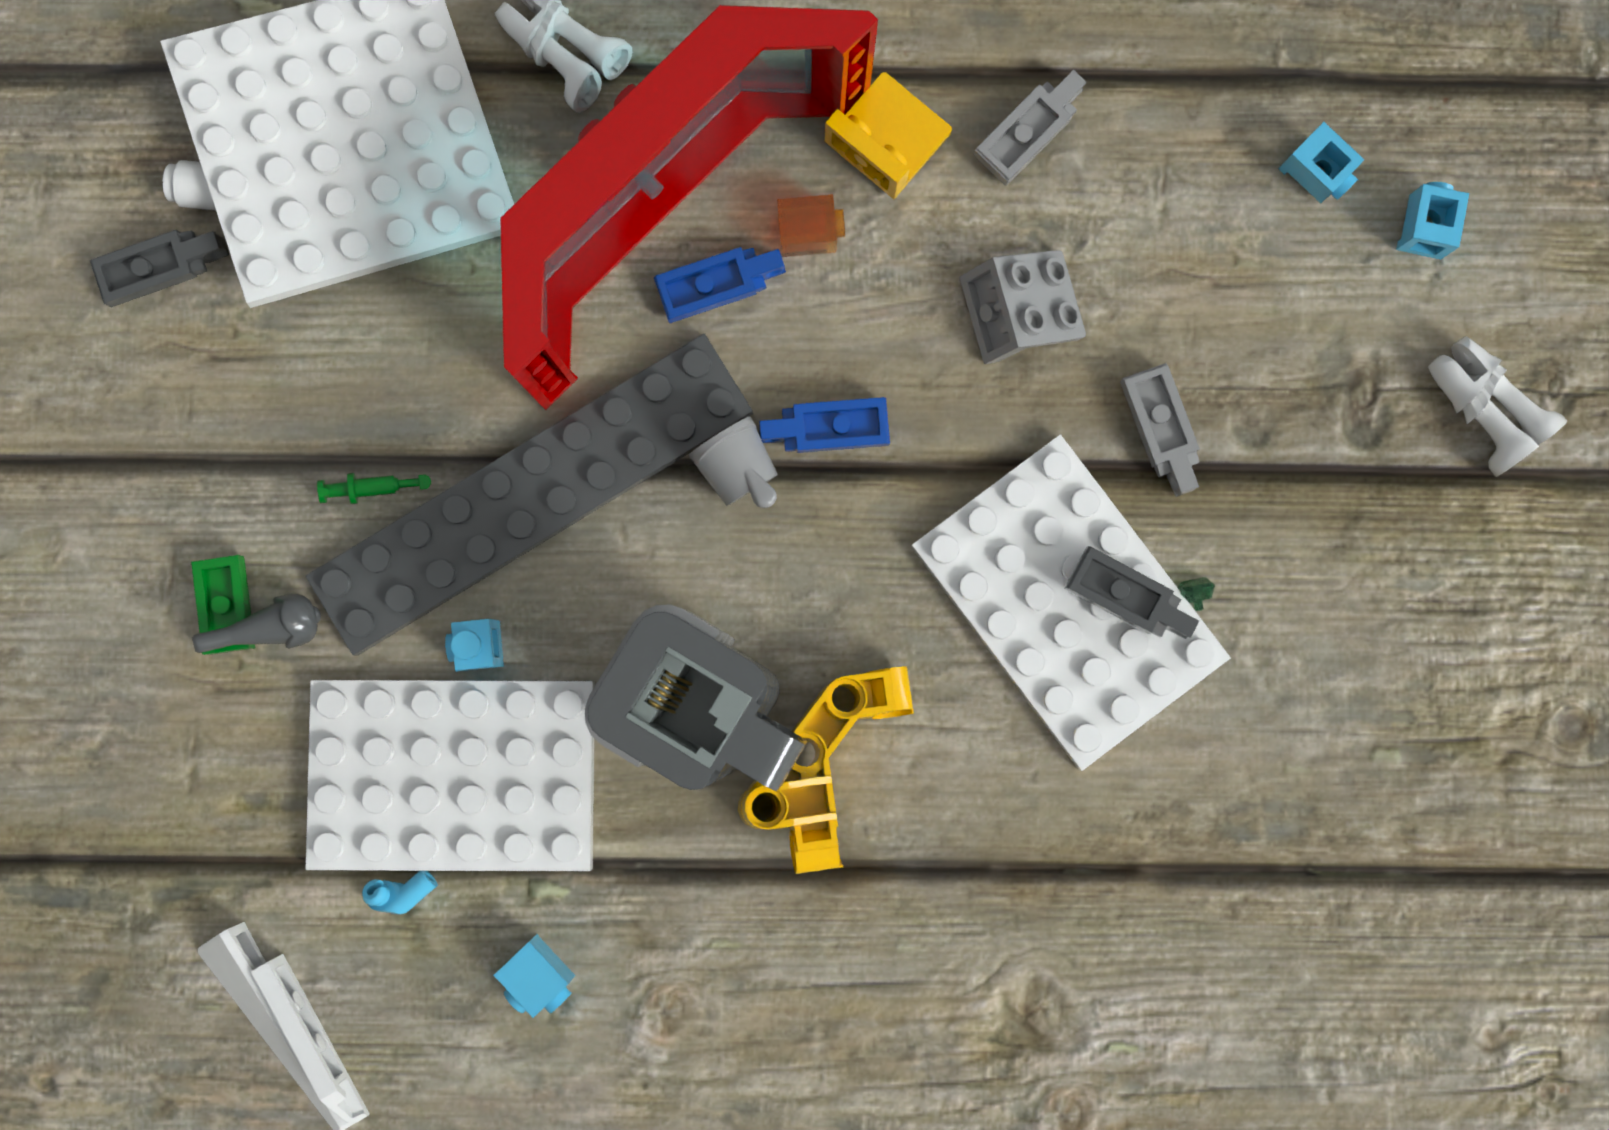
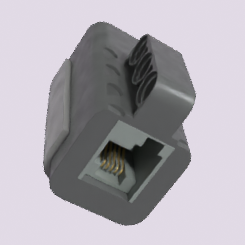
[585,605,808,791]

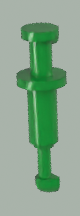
[317,473,431,504]

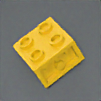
[824,72,952,199]

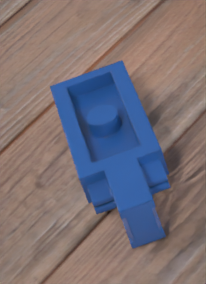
[654,247,786,323]
[759,397,890,453]

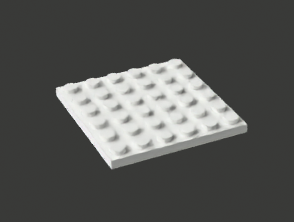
[160,0,514,308]

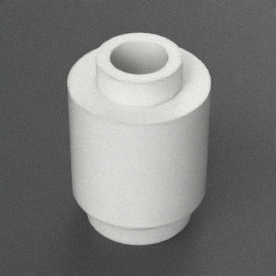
[163,160,216,211]

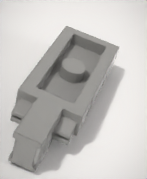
[973,69,1087,186]
[1120,363,1200,497]

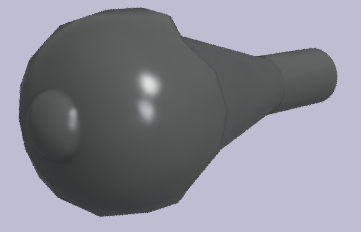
[192,593,321,653]

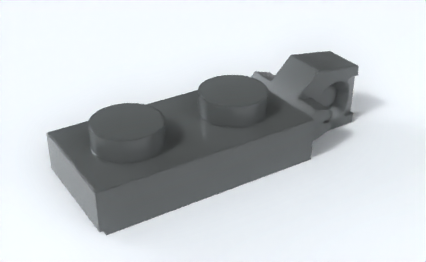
[90,230,229,308]
[1064,546,1199,639]

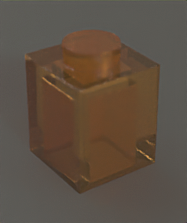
[777,194,845,257]

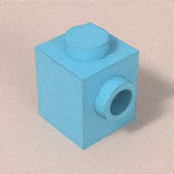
[493,934,575,1018]

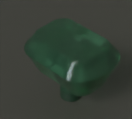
[1177,577,1215,611]

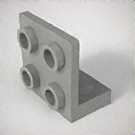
[959,250,1086,365]

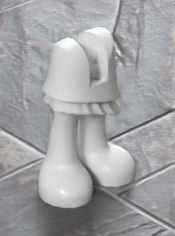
[495,0,633,113]
[1428,336,1567,477]

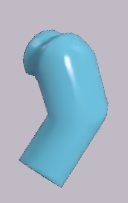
[362,871,438,914]

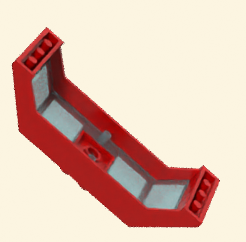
[500,5,878,410]

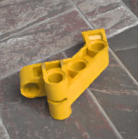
[738,666,914,874]

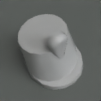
[688,416,778,508]

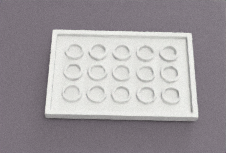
[911,434,1231,771]
[306,680,595,871]

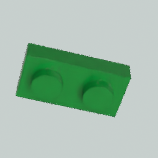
[191,555,256,655]

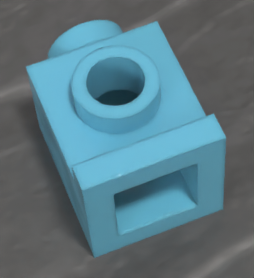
[1278,122,1364,203]
[1396,182,1470,260]
[445,619,504,672]

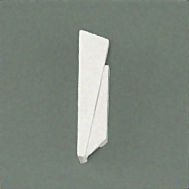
[198,922,370,1130]

